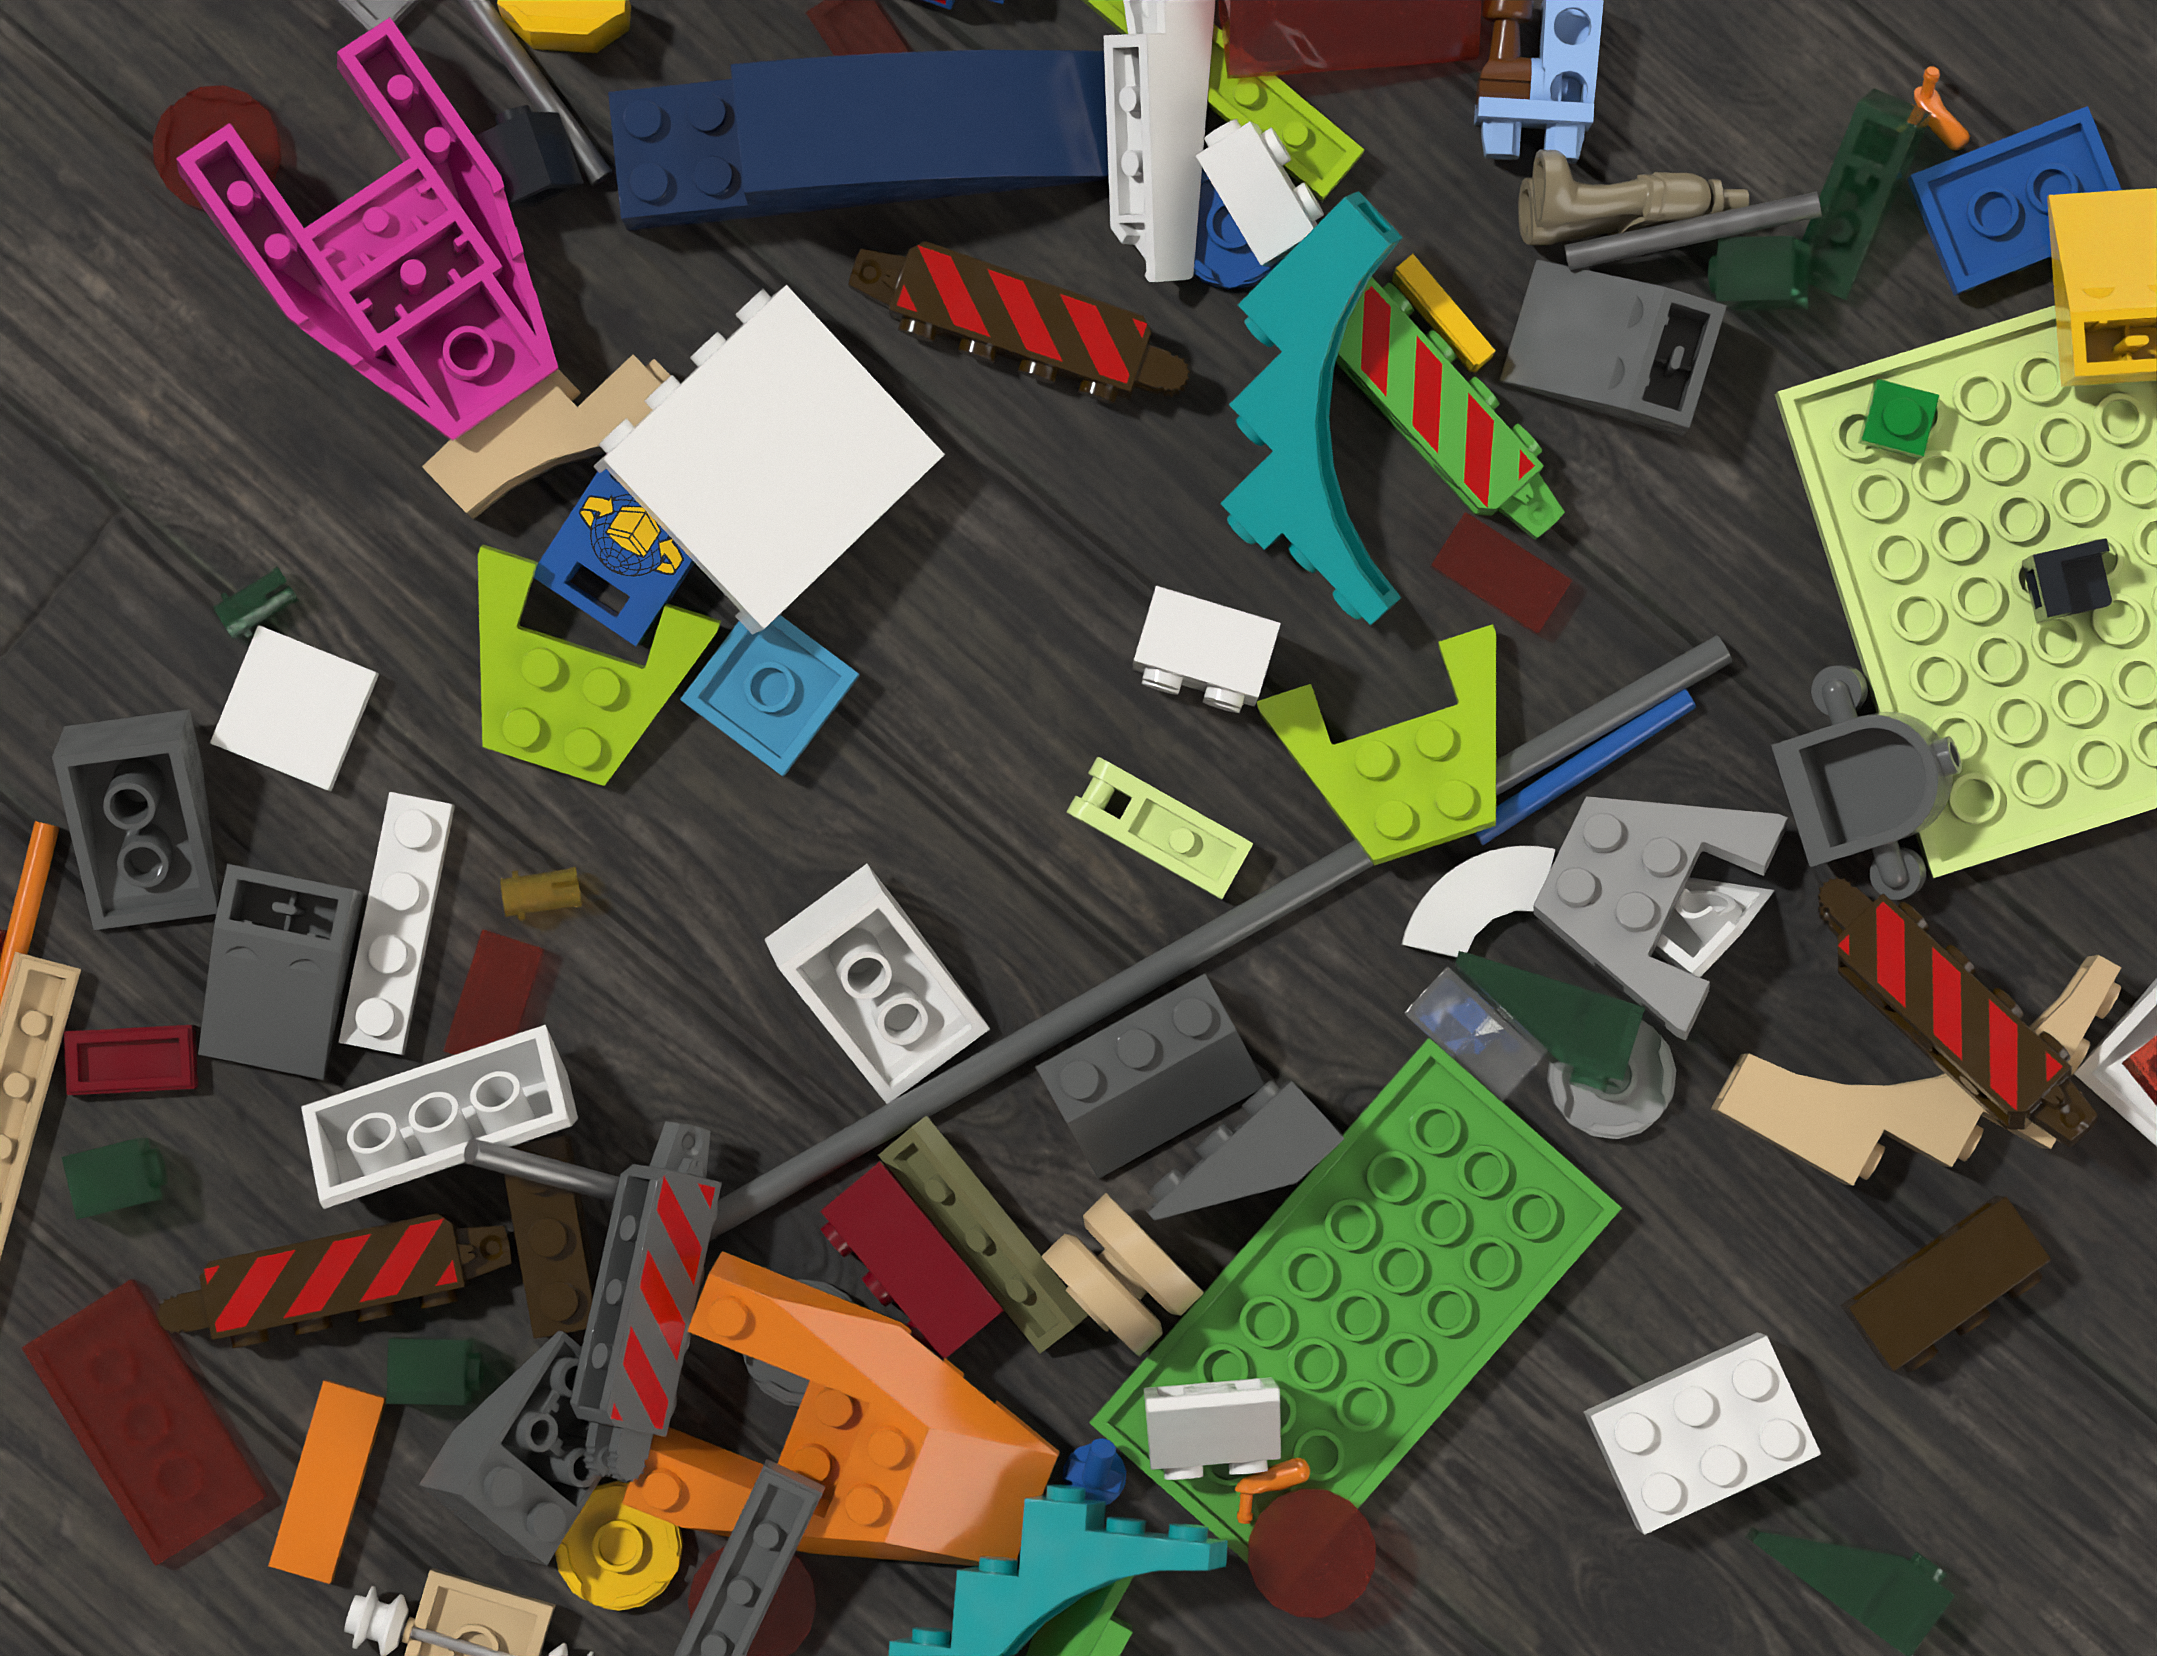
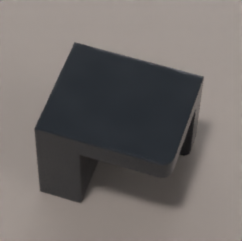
[2022,538,2112,623]

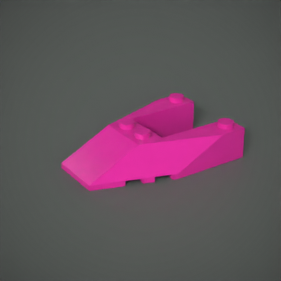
[176,17,559,442]

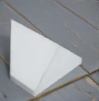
[1654,877,1774,977]

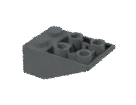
[1499,260,1727,437]
[198,864,364,1080]
[1146,1080,1345,1220]
[419,1331,601,1566]

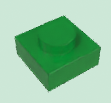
[1858,379,1939,459]

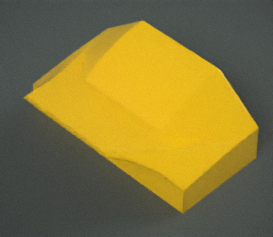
[497,0,631,53]

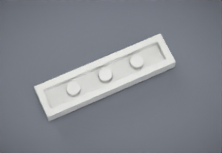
[339,792,455,1055]

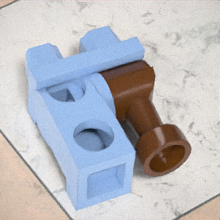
[1474,0,1604,164]

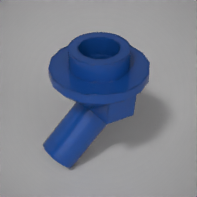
[1063,1438,1126,1505]

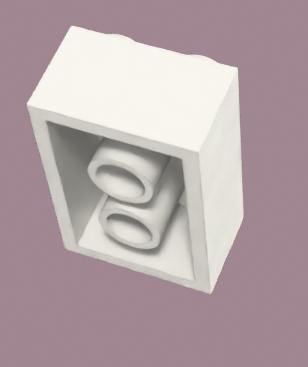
[1583,1332,1821,1535]

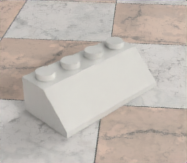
[301,1025,578,1209]

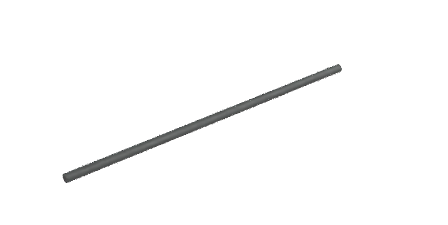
[709,635,1733,1241]

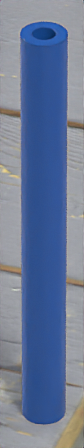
[1474,689,1696,846]

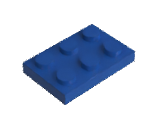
[1907,106,2122,296]

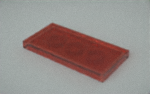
[21,1279,268,1566]

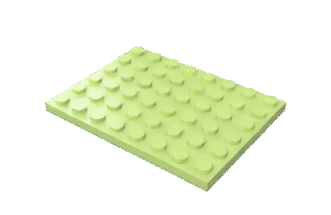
[1775,305,2157,879]

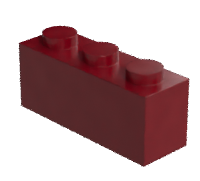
[820,1161,1004,1360]

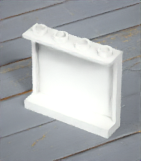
[593,285,945,635]

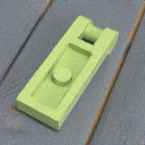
[1066,757,1253,900]

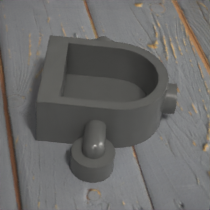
[1771,665,1962,900]

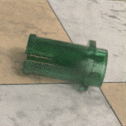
[213,566,299,639]

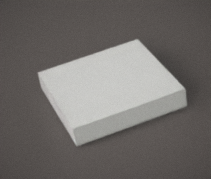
[210,625,379,791]

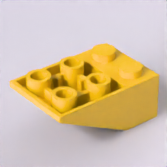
[2047,188,2157,387]

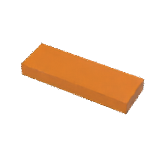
[268,1379,388,1584]

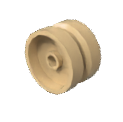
[1042,1193,1204,1357]

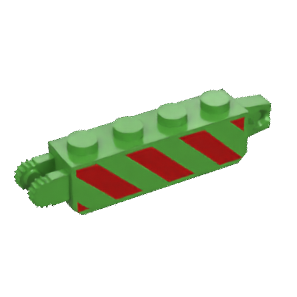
[1336,277,1565,540]

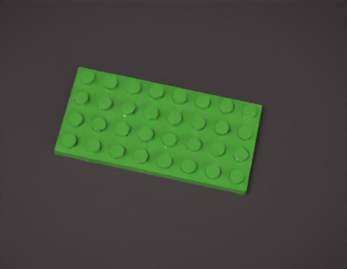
[1089,1038,1622,1594]

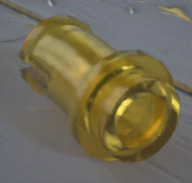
[500,866,582,921]

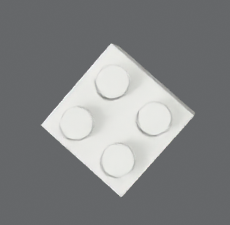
[1133,586,1280,713]

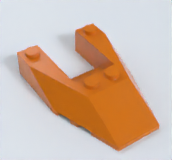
[621,1251,1059,1566]

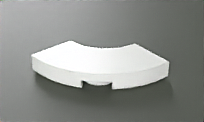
[1401,846,1555,959]

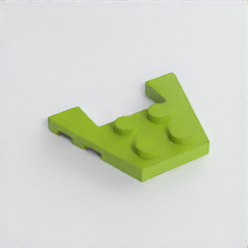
[478,544,721,786]
[1257,624,1496,866]

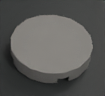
[1547,1011,1676,1139]

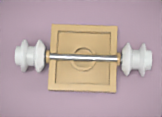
[344,1568,594,1656]

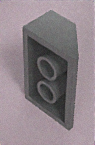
[1036,974,1264,1179]

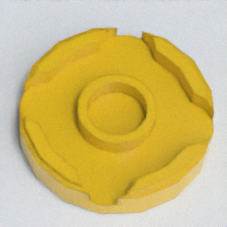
[555,1481,684,1611]

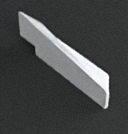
[1104,0,1215,282]

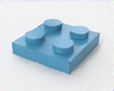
[680,614,860,777]

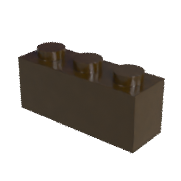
[504,1135,597,1339]
[1840,1195,2051,1373]

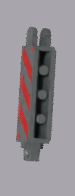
[570,1121,722,1482]

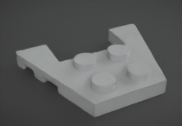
[1533,796,1788,1040]

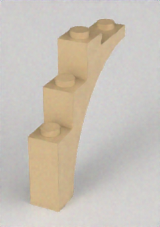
[422,354,671,519]
[1710,955,2121,1186]

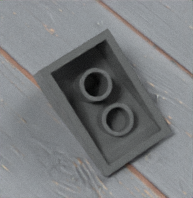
[52,709,220,930]

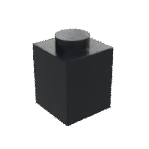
[475,105,584,207]

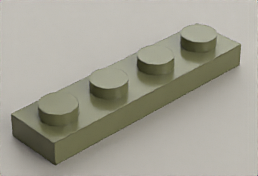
[878,1116,1088,1353]

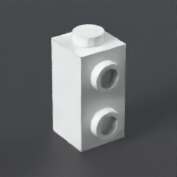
[1195,119,1324,267]

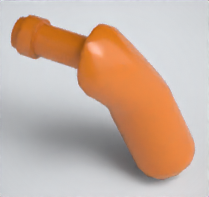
[1914,66,1970,151]
[1234,1458,1310,1524]

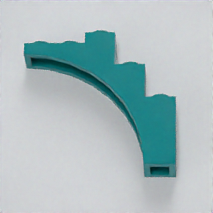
[1220,191,1403,625]
[889,1485,1228,1656]

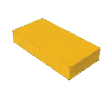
[1392,254,1496,373]

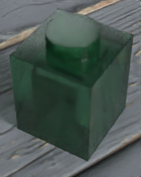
[1708,236,1810,310]
[61,1138,168,1220]
[386,1336,483,1405]

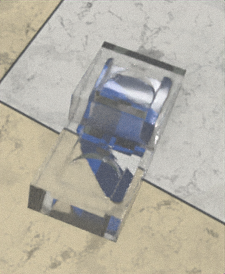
[1404,966,1544,1102]

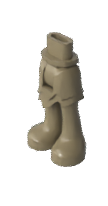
[1519,150,1749,245]

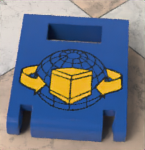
[534,469,695,646]

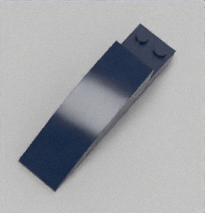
[608,50,1109,231]

